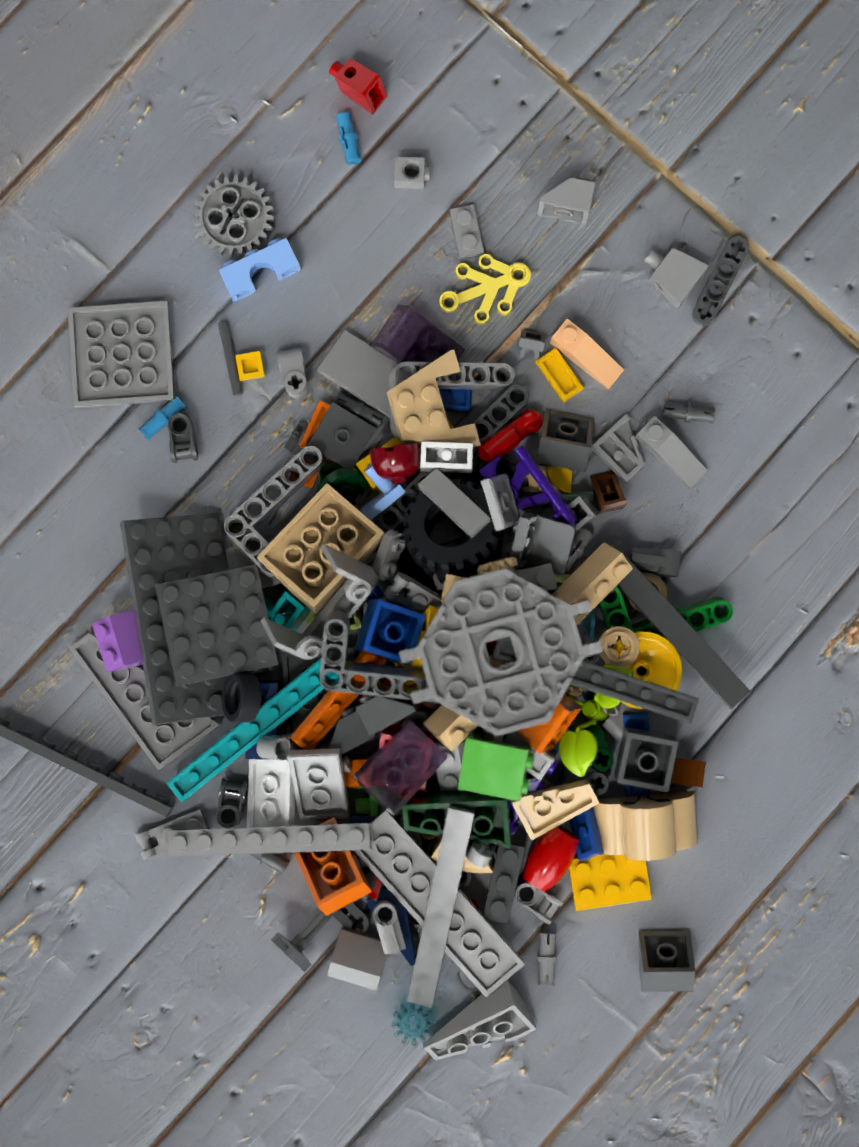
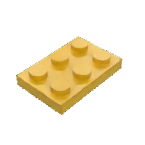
[569,854,652,911]

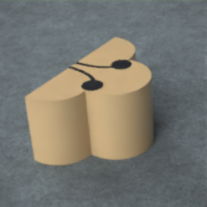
[593,791,698,861]

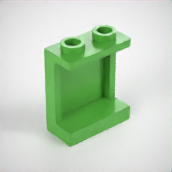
[458,733,534,801]

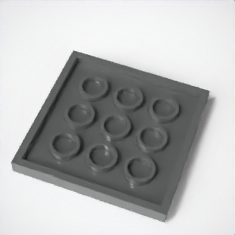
[155,564,278,687]

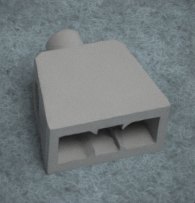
[644,248,709,309]

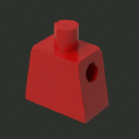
[329,59,387,115]

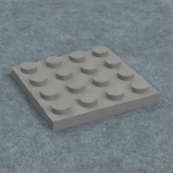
[68,301,175,408]

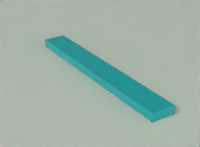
[166,658,339,803]

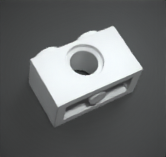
[420,442,473,473]

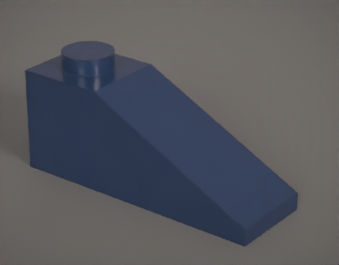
[366,887,416,966]

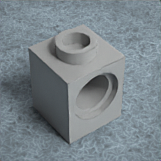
[394,157,430,189]

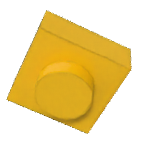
[235,351,265,381]

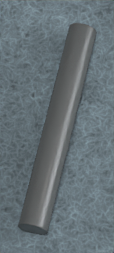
[218,321,243,396]

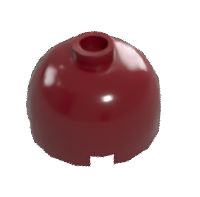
[369,443,421,484]

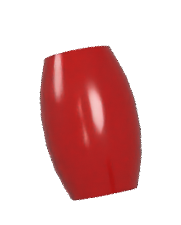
[522,825,579,892]

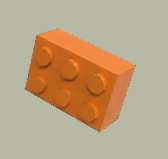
[294,817,372,916]

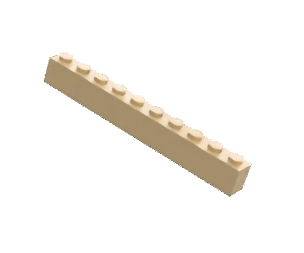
[423,542,633,752]

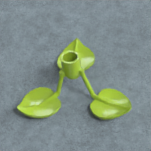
[559,665,634,777]

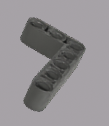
[320,611,436,702]

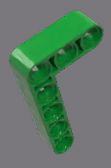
[598,586,733,647]

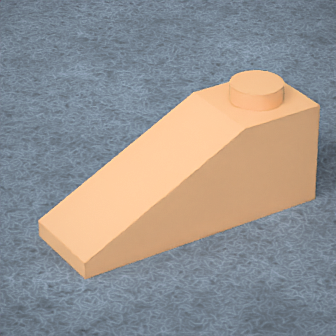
[550,318,624,390]

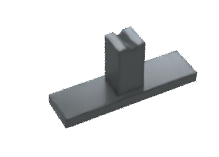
[284,420,308,452]

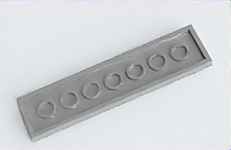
[353,808,525,998]

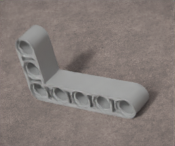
[389,362,515,439]
[224,446,323,578]

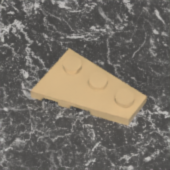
[509,779,599,840]

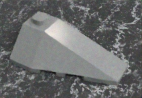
[423,980,537,1060]

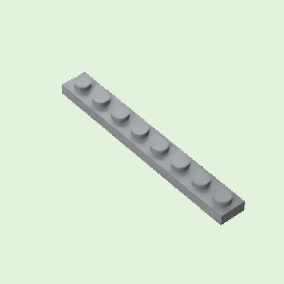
[168,823,372,857]

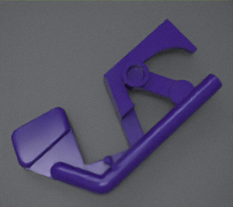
[479,445,577,526]

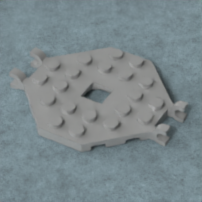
[399,568,603,736]

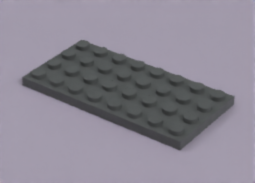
[120,512,228,725]

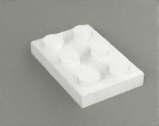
[247,759,295,828]

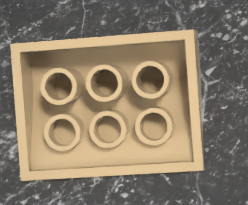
[257,483,384,614]

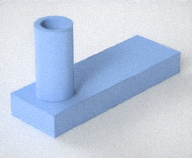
[359,463,406,521]

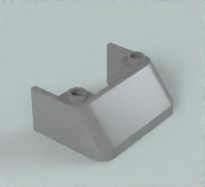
[261,544,378,660]

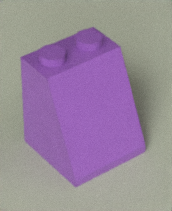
[92,610,143,673]

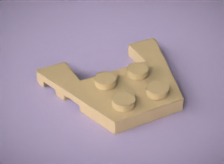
[387,349,481,448]

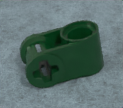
[575,722,614,772]

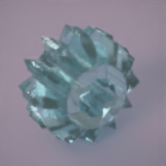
[391,1003,435,1046]

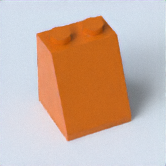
[516,694,582,754]

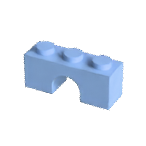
[219,238,301,302]

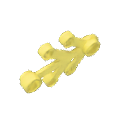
[439,254,531,325]

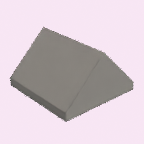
[327,927,387,990]

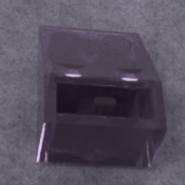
[371,304,465,364]

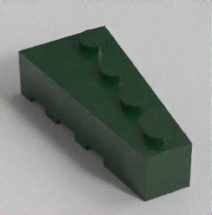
[402,791,512,849]

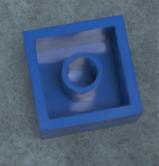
[354,599,426,665]

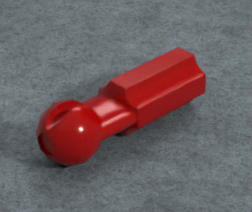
[477,409,543,464]

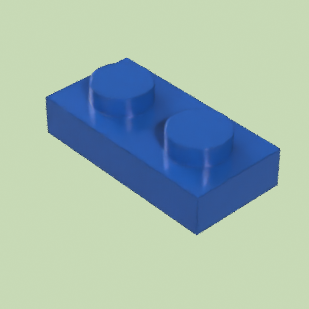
[569,807,604,861]

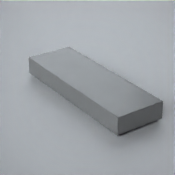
[418,468,490,538]

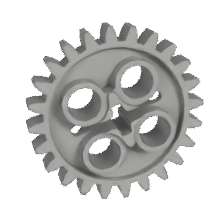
[193,175,275,257]

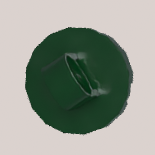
[317,464,366,506]

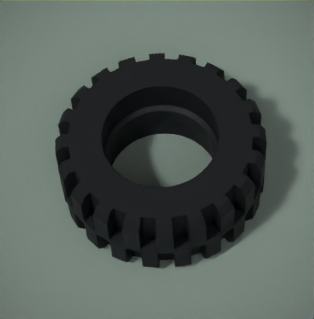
[403,479,503,581]

